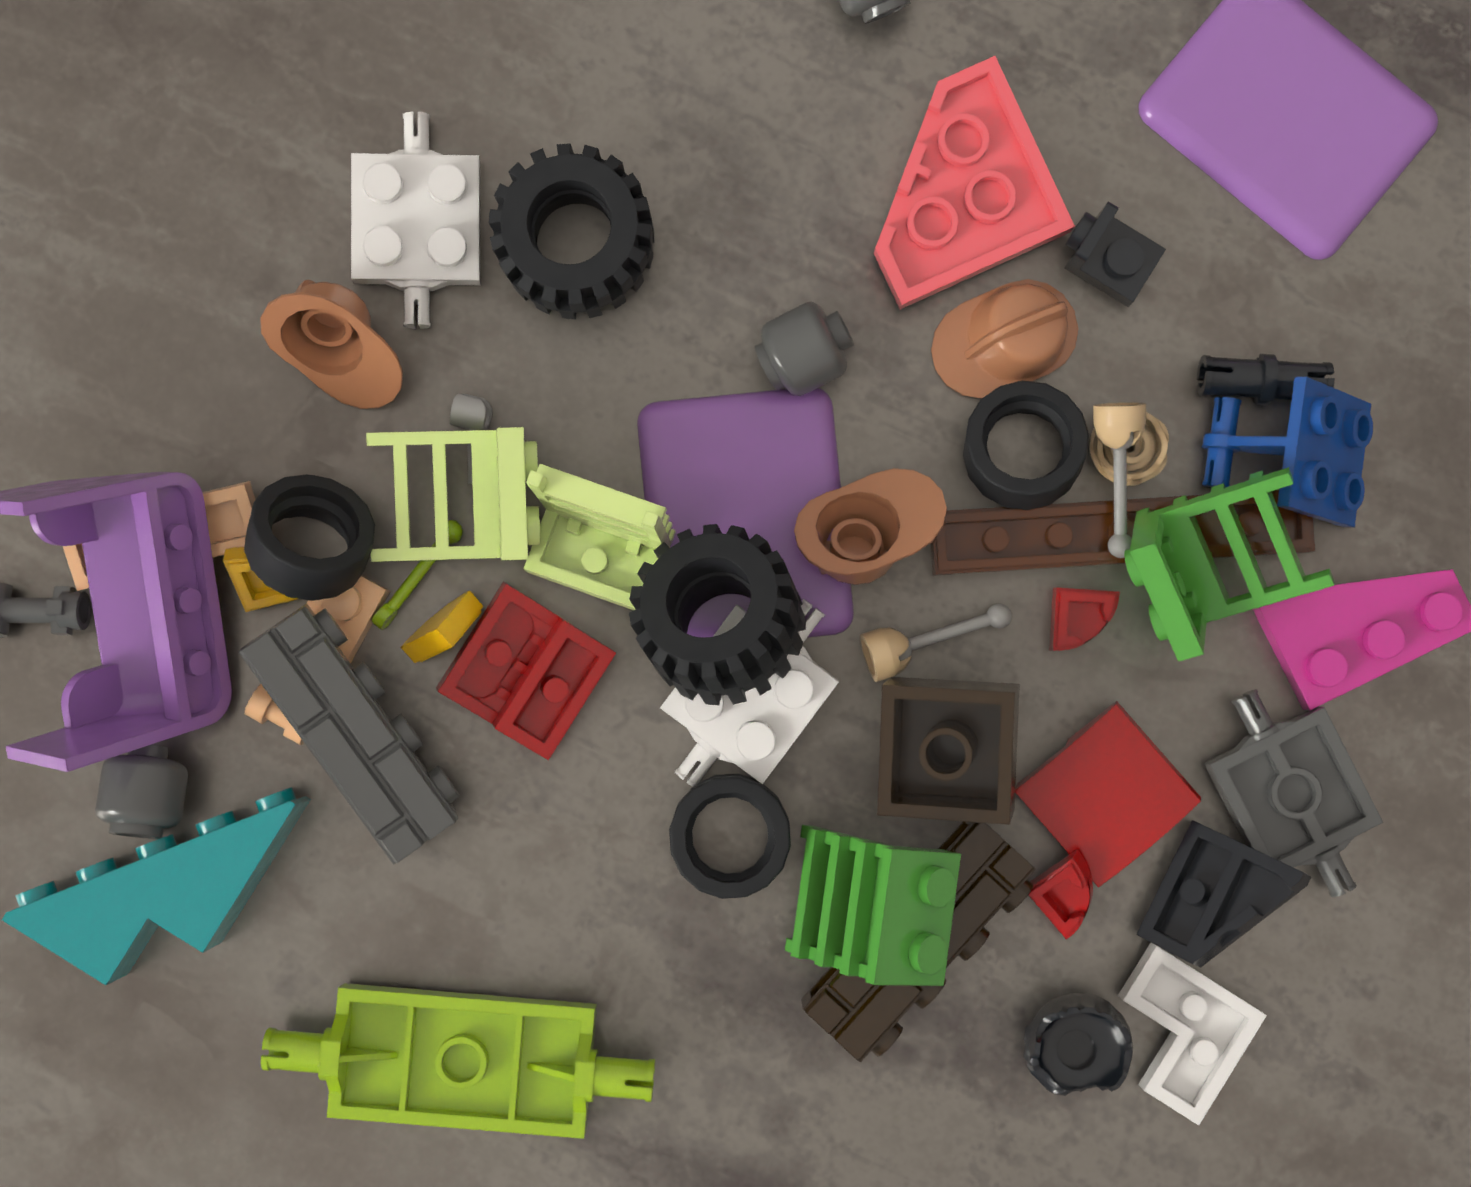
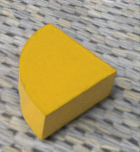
[223,547,297,612]
[400,590,484,663]

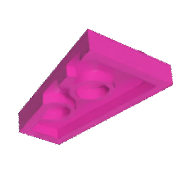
[1253,569,1471,710]

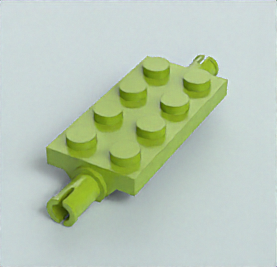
[261,983,655,1139]

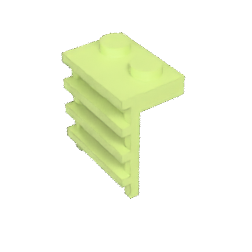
[366,427,540,562]
[523,464,676,610]

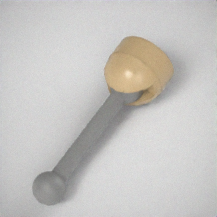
[1093,402,1146,558]
[860,603,1012,682]

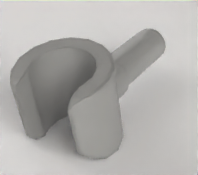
[450,393,492,484]

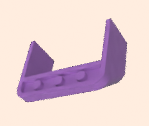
[0,472,232,772]

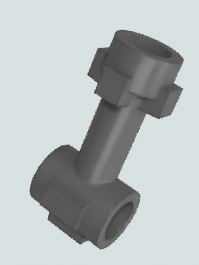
[0,583,91,638]

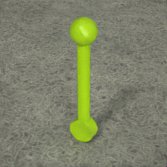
[371,520,463,630]

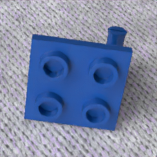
[1202,377,1373,528]

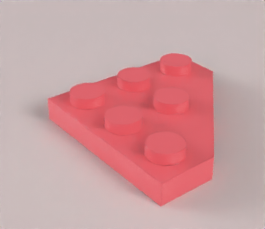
[874,56,1075,310]

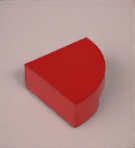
[1049,587,1120,651]
[1028,849,1093,940]

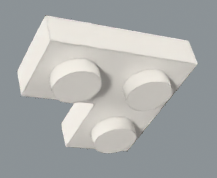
[1118,943,1267,1125]

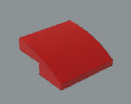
[436,581,616,761]
[1015,701,1201,888]

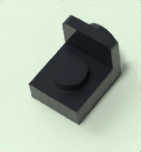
[1065,201,1166,307]

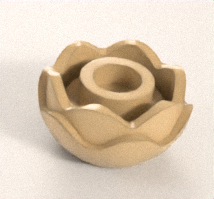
[1089,412,1169,486]

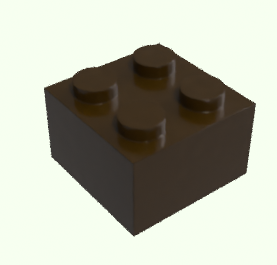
[877,677,1020,825]

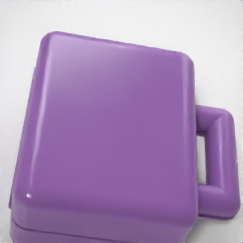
[1139,0,1438,260]
[637,388,854,638]

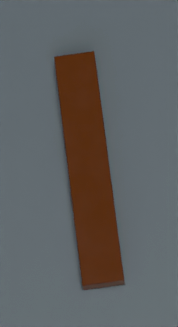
[931,490,1315,576]

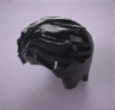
[1023,993,1133,1096]

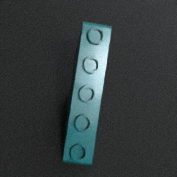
[2,787,311,985]

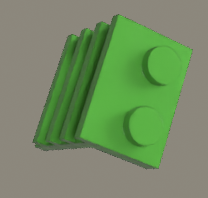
[1124,467,1334,662]
[785,825,961,986]

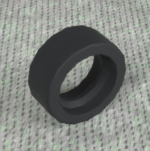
[963,380,1089,510]
[244,474,375,601]
[669,774,791,899]

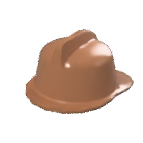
[260,279,403,409]
[931,279,1078,399]
[794,468,947,585]

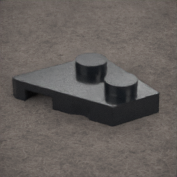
[1136,820,1311,968]

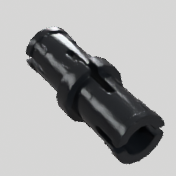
[1197,354,1335,405]

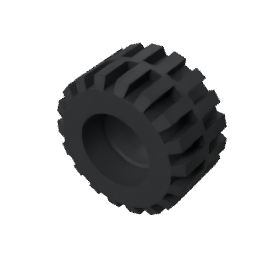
[489,143,655,319]
[629,524,806,706]

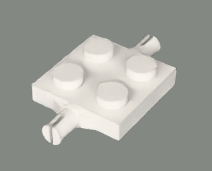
[351,111,480,329]
[660,599,839,787]

